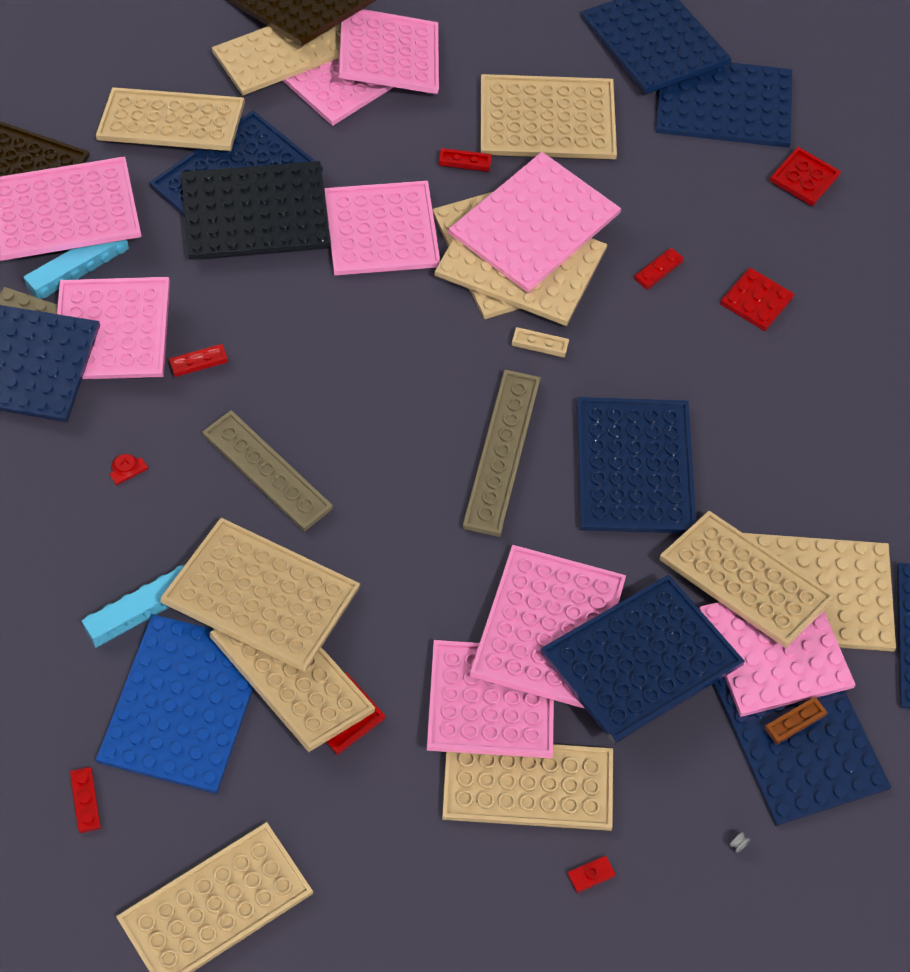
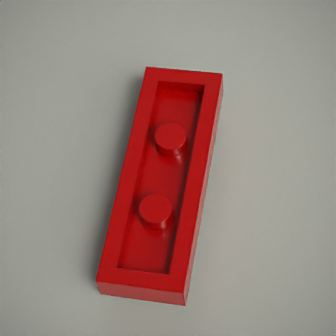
[439,148,492,172]
[634,248,684,290]
[169,344,228,377]
[70,767,101,833]

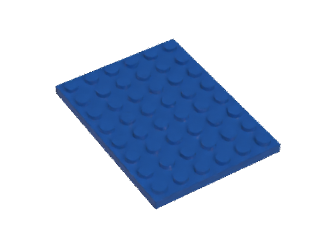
[96,614,254,794]

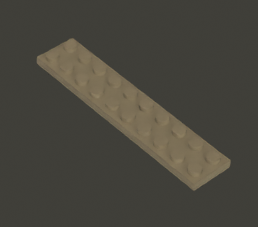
[463,370,541,537]

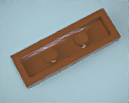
[764,697,828,745]

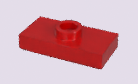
[567,856,616,894]

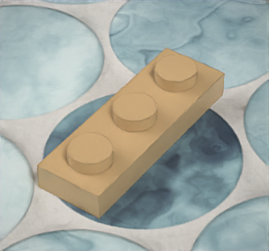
[512,327,569,358]

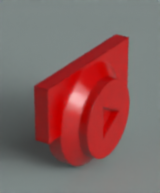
[109,454,148,486]

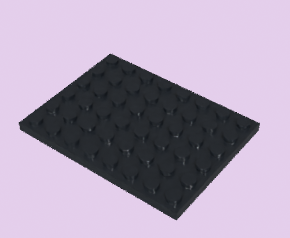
[181,161,331,259]

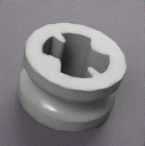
[730,832,750,853]

